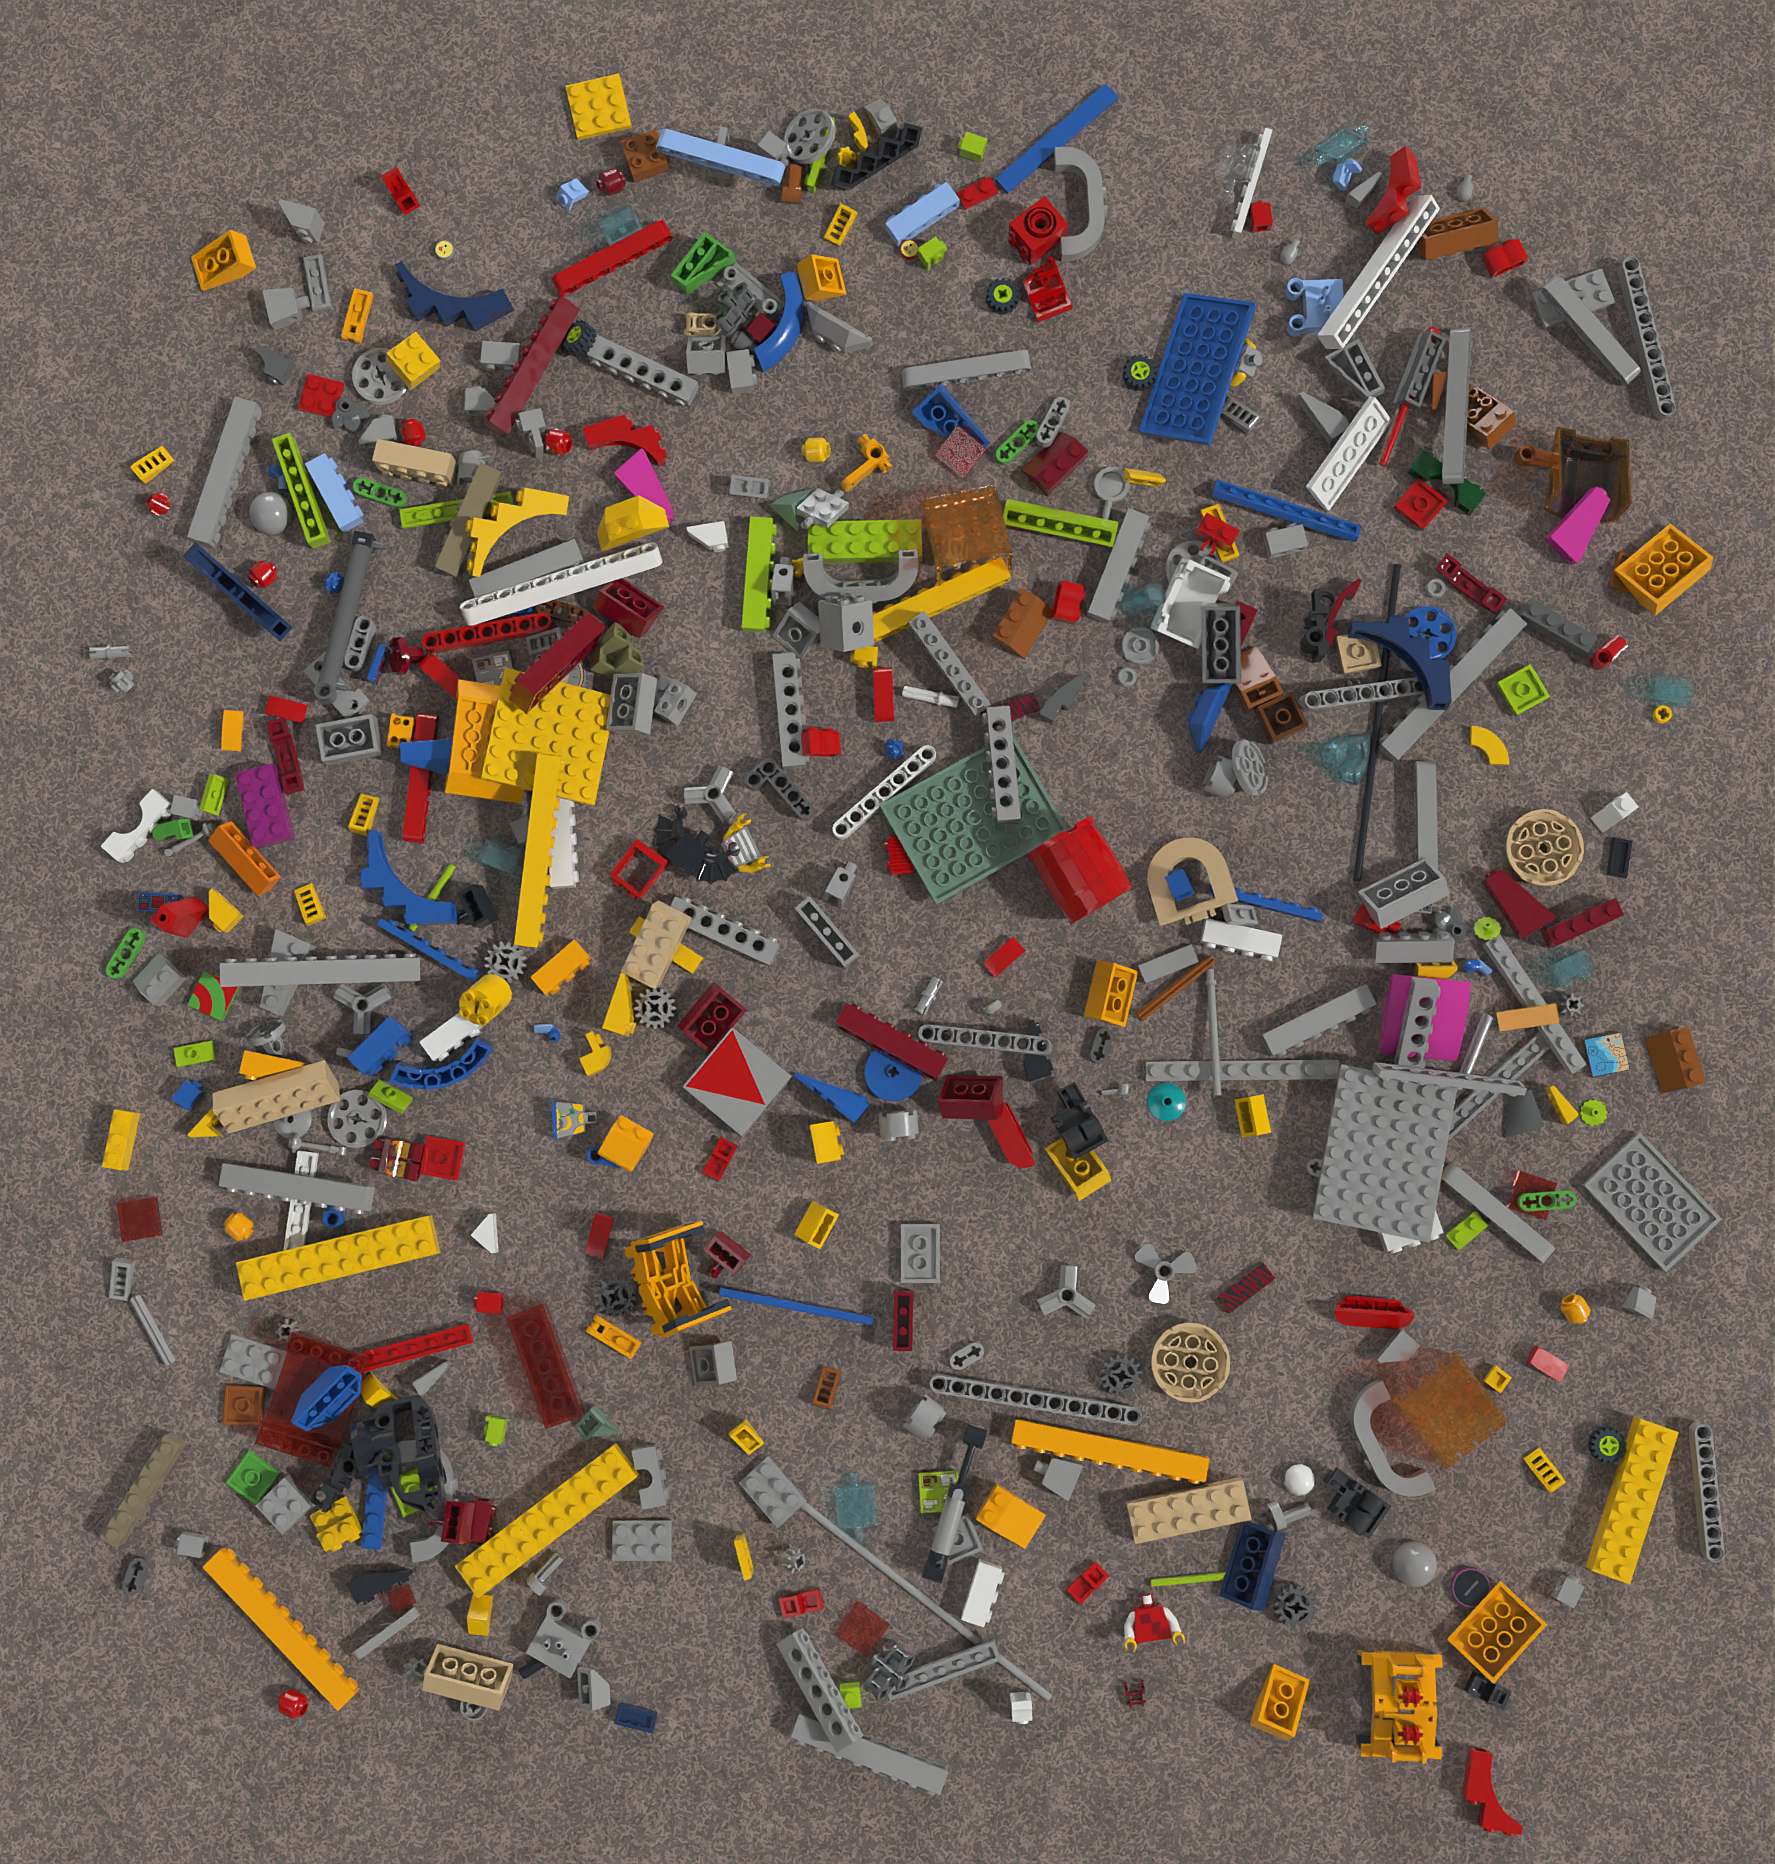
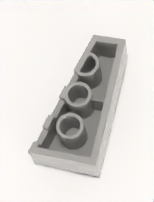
[260,929,316,1016]

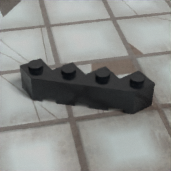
[830,123,922,190]

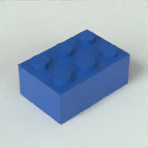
[347,1017,413,1075]

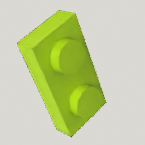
[199,774,229,816]
[1445,1210,1488,1251]

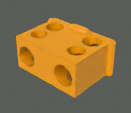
[387,713,416,749]

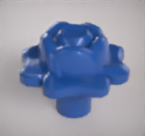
[325,571,344,594]
[884,739,904,760]

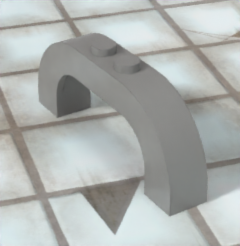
[1054,147,1107,262]
[803,550,918,603]
[1350,1379,1436,1497]
[398,1440,460,1562]

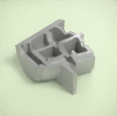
[457,450,492,486]

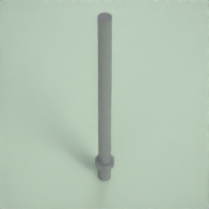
[1205,969,1221,1096]

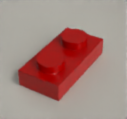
[956,176,998,210]

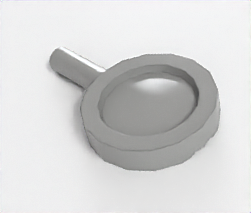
[1094,467,1130,520]

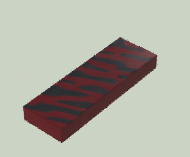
[980,692,1040,729]
[1217,1262,1275,1314]

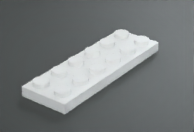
[1306,396,1392,511]

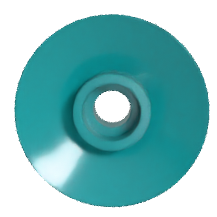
[1147,1083,1186,1121]

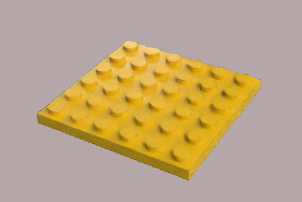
[480,668,611,806]

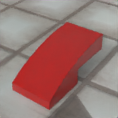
[264,695,308,724]
[983,936,1026,978]
[702,1137,738,1182]
[585,1213,615,1258]
[1066,1561,1109,1605]
[779,1588,824,1619]

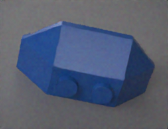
[1187,683,1233,753]
[291,1365,362,1431]

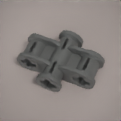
[713,282,757,336]
[863,1643,915,1702]

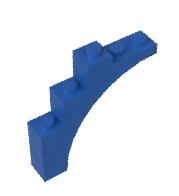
[359,830,457,926]

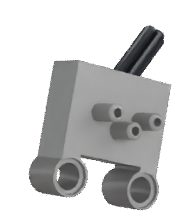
[519,1599,601,1679]

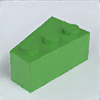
[671,232,736,294]

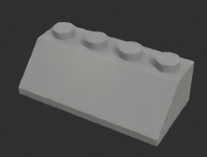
[1358,858,1449,929]

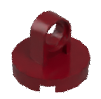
[389,637,425,675]

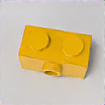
[1234,1094,1271,1138]
[794,1201,839,1249]

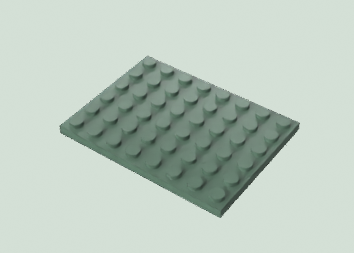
[879,733,1068,905]

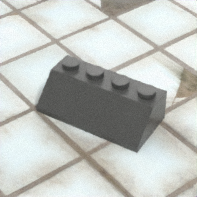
[1201,603,1241,684]

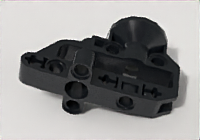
[351,1395,447,1519]

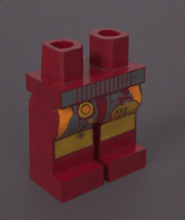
[369,1138,425,1182]

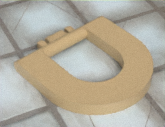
[1147,838,1238,926]

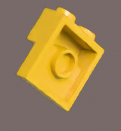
[310,1496,363,1553]

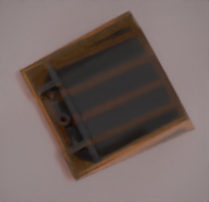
[1544,427,1632,524]

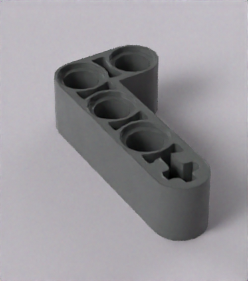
[745,759,814,821]

